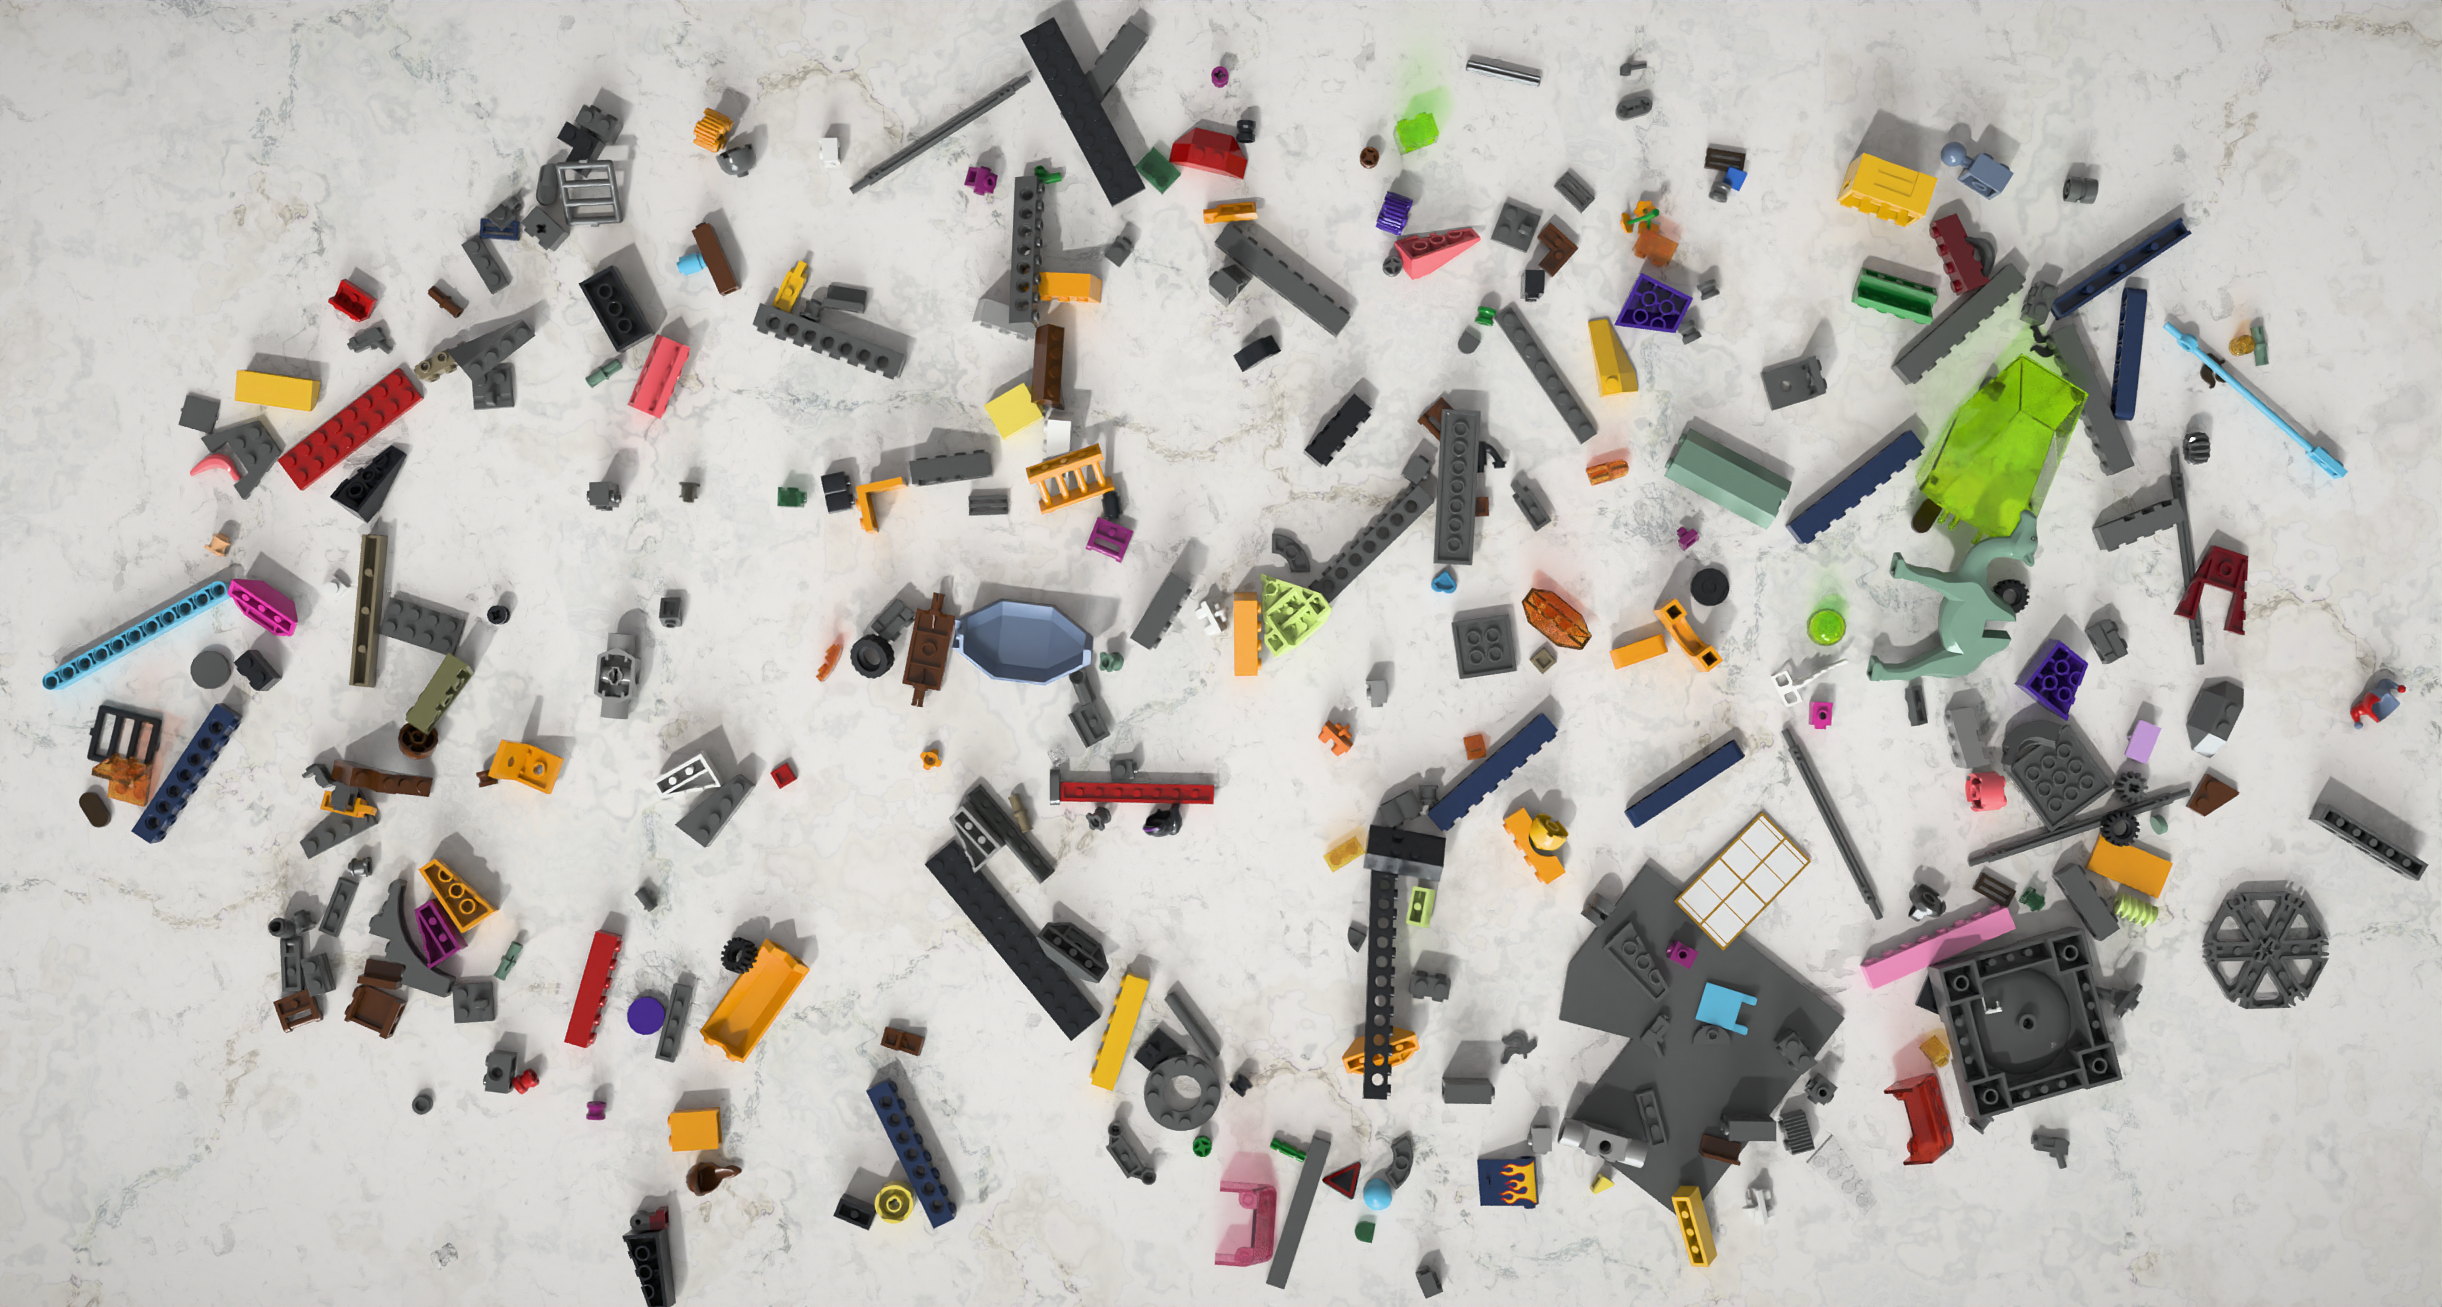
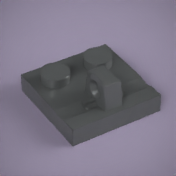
[1490,203,1541,253]
[472,369,514,410]
[452,982,495,1024]

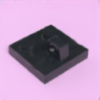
[1134,1027,1188,1071]

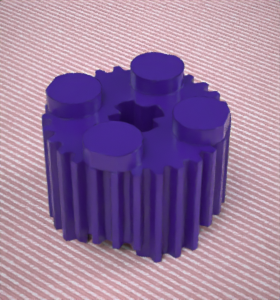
[1376,191,1413,236]

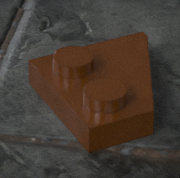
[2185,773,2240,817]

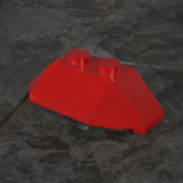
[1169,127,1247,180]

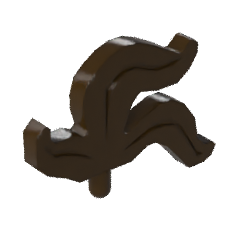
[2200,353,2226,389]

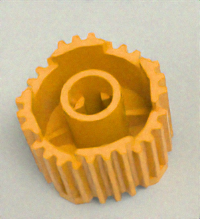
[693,107,734,153]

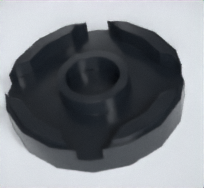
[1690,568,1729,606]

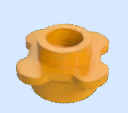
[920,749,942,770]

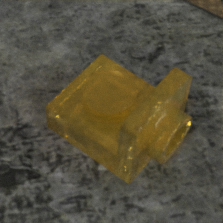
[1919,1035,1950,1070]

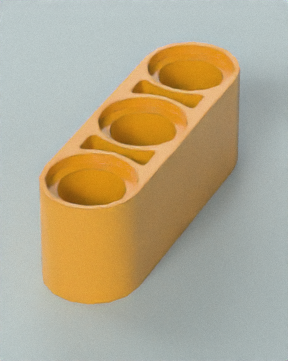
[1609,634,1668,670]

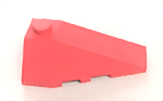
[1394,228,1481,280]

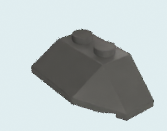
[2186,681,2244,758]
[1036,922,1109,983]

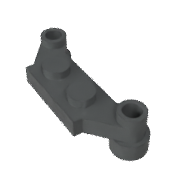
[1106,1121,1157,1185]

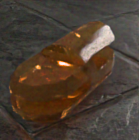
[1585,459,1629,486]

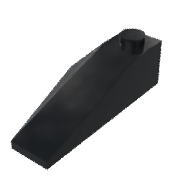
[330,445,407,523]

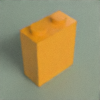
[667,1107,722,1152]

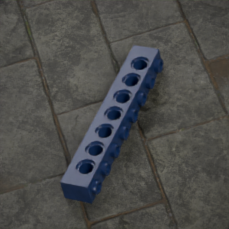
[131,703,243,844]
[866,1078,957,1229]

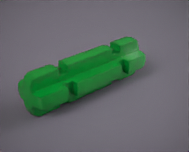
[1270,1138,1307,1162]

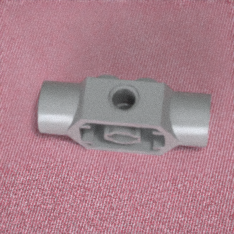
[594,633,641,719]
[1558,1117,1648,1168]

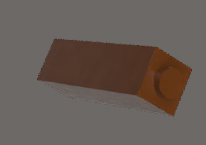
[692,222,741,297]

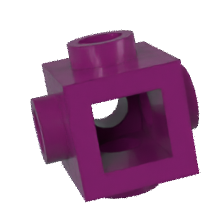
[964,166,998,196]

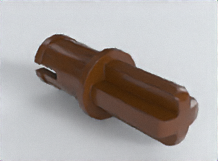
[428,286,464,318]

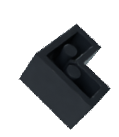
[557,121,606,178]

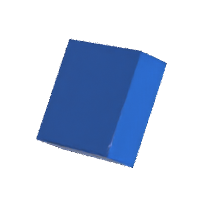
[1721,165,1748,191]

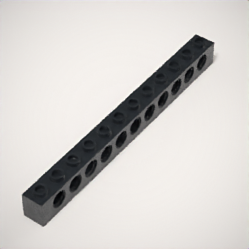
[1362,870,1398,1100]

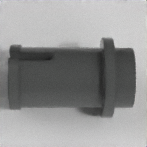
[634,887,658,912]

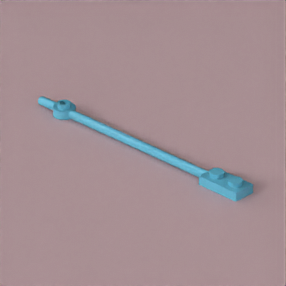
[2163,321,2348,479]

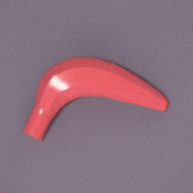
[190,453,242,482]

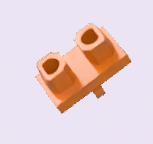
[1318,720,1354,756]

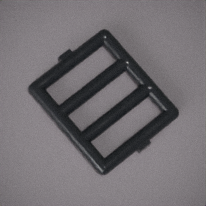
[87,705,162,774]

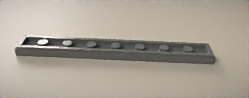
[1266,1137,1331,1289]

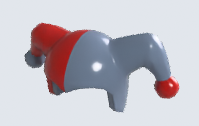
[2350,679,2406,729]

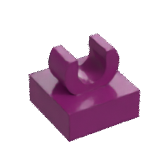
[1677,526,1699,551]

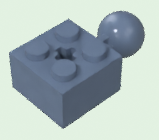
[1941,142,2014,200]

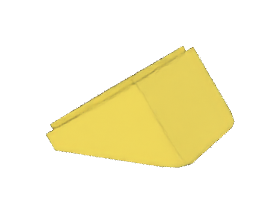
[1590,1173,1615,1194]

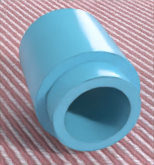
[677,252,707,276]

